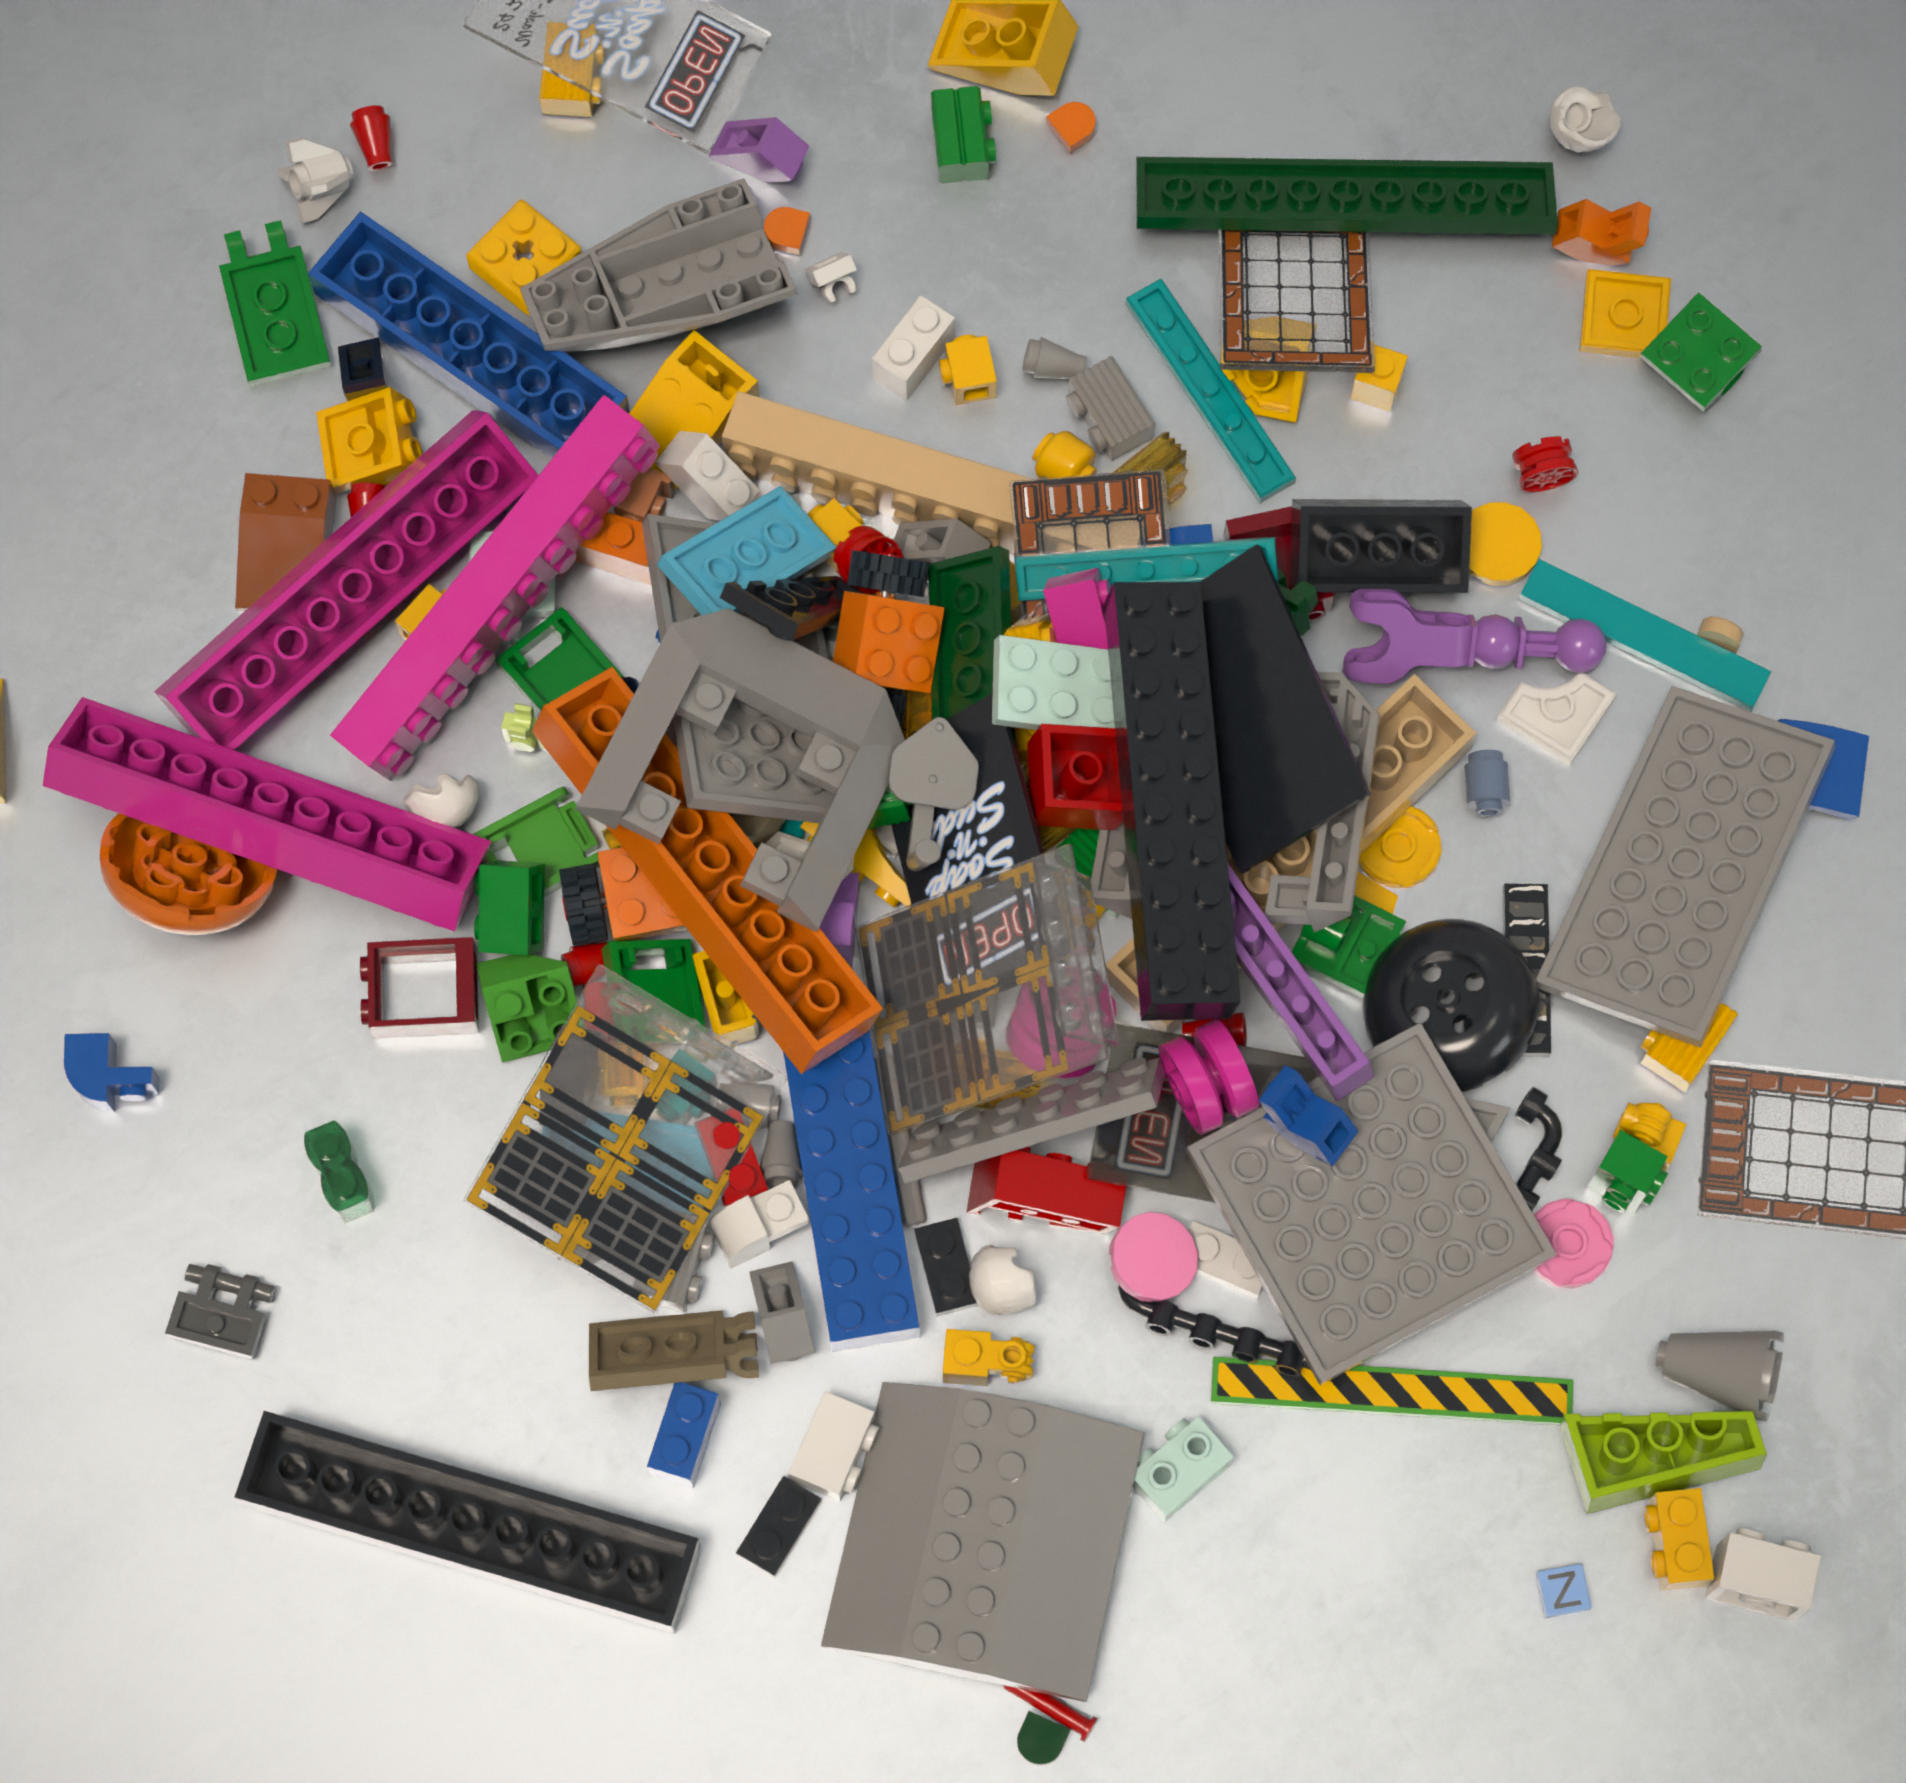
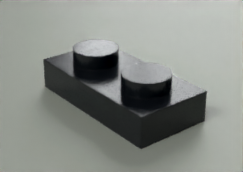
[914,1218,979,1317]
[736,1475,822,1579]

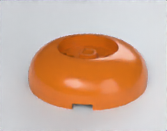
[99,813,277,935]

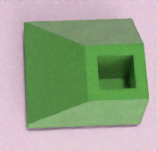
[476,954,584,1062]

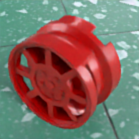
[1512,436,1578,492]
[833,525,902,594]

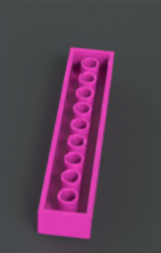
[330,395,660,781]
[154,410,539,750]
[42,697,491,932]

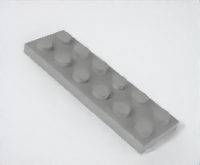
[898,1057,1166,1184]

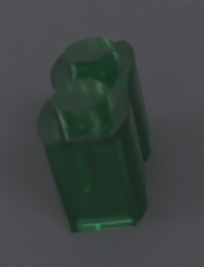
[304,1120,375,1224]

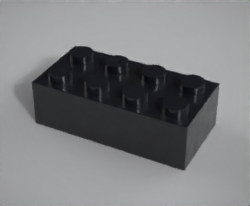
[1289,499,1472,593]

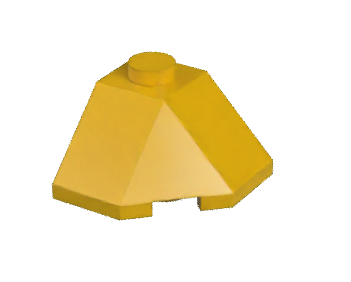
[1220,319,1317,423]

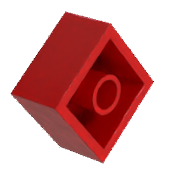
[1027,724,1123,830]

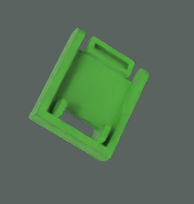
[473,787,600,897]

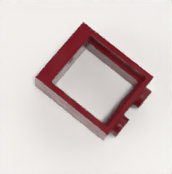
[360,937,479,1038]

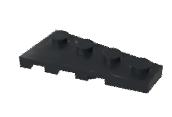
[720,576,869,640]

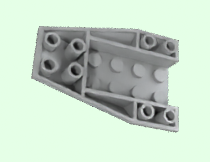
[520,178,798,351]

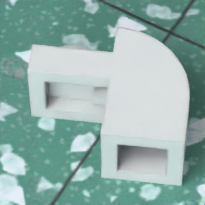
[710,1180,810,1269]

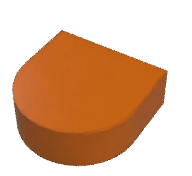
[1046,102,1096,153]
[764,207,811,255]

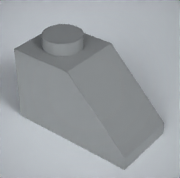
[894,518,991,575]
[749,1261,815,1364]

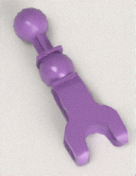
[1342,589,1607,684]

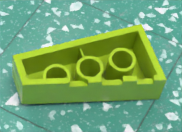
[1560,1411,1767,1514]

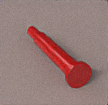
[1002,1685,1098,1742]

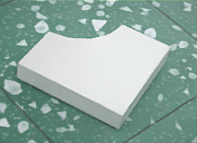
[1496,672,1617,766]

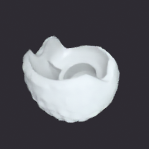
[1549,87,1621,153]
[403,773,479,829]
[969,1244,1036,1315]

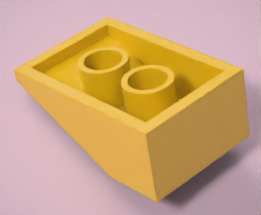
[928,0,1079,96]

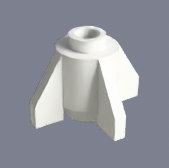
[277,138,353,223]

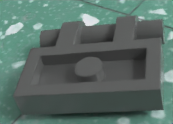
[165,1264,276,1359]

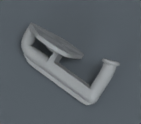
[888,717,979,872]

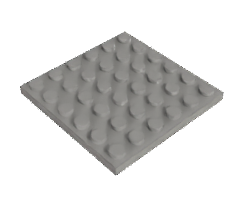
[1186,1022,1557,1385]

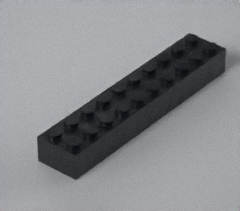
[1104,582,1241,1021]
[234,1411,701,1634]

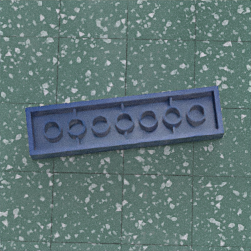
[308,211,630,459]
[783,1030,920,1352]

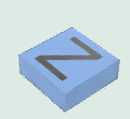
[1536,1564,1592,1619]

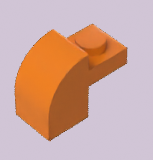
[1552,199,1652,265]

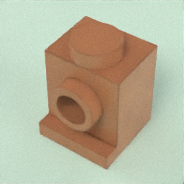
[613,468,675,523]

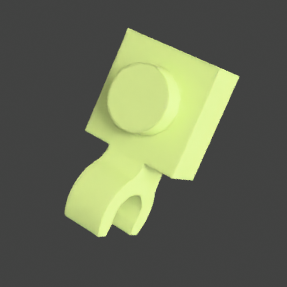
[501,703,546,752]

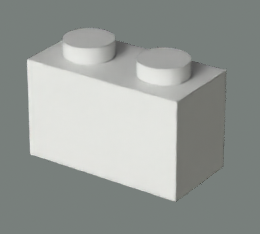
[871,295,955,401]
[655,431,760,521]
[789,1391,880,1502]

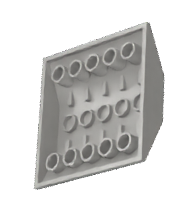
[821,1382,1145,1702]

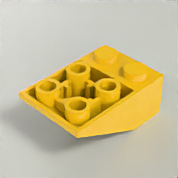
[629,330,760,490]

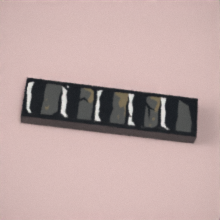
[1503,883,1551,1057]

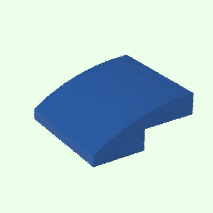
[1777,719,1869,821]

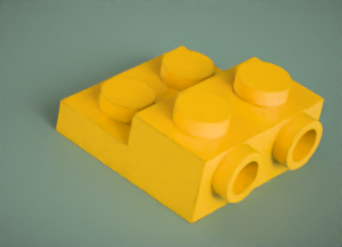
[316,387,423,494]

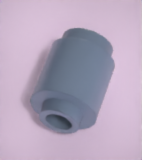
[1464,750,1510,817]

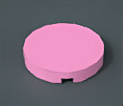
[1533,1199,1614,1289]
[1109,1212,1198,1302]

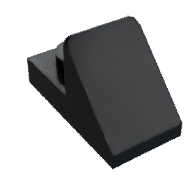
[338,337,389,401]

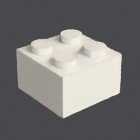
[1705,1528,1821,1622]

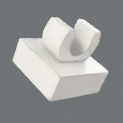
[804,252,857,302]

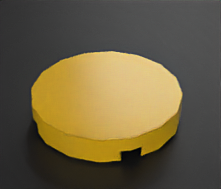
[1469,502,1542,586]
[1359,806,1442,889]

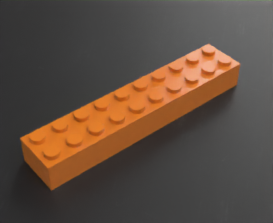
[532,667,883,1074]

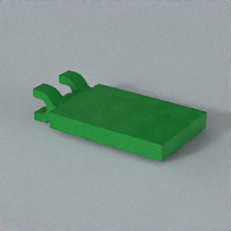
[219,220,332,387]

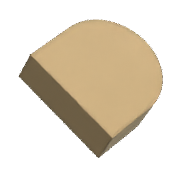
[1697,617,1743,654]

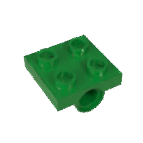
[1641,292,1762,412]
[1291,895,1406,999]

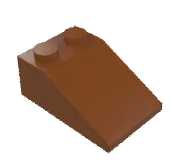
[235,473,337,611]

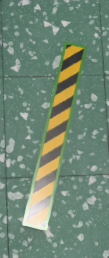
[1210,1357,1573,1426]

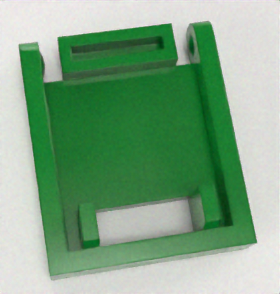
[496,607,624,714]
[601,939,706,1046]

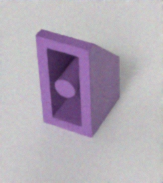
[708,117,810,183]

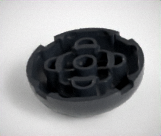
[1362,919,1540,1092]

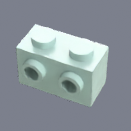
[1133,1416,1234,1522]

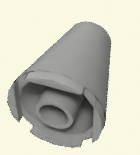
[1656,1331,1784,1422]

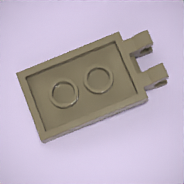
[589,1310,759,1391]

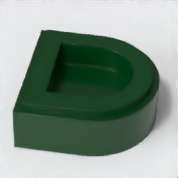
[1017,1711,1070,1766]

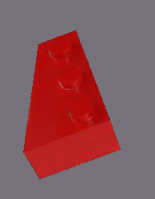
[966,1146,1128,1234]

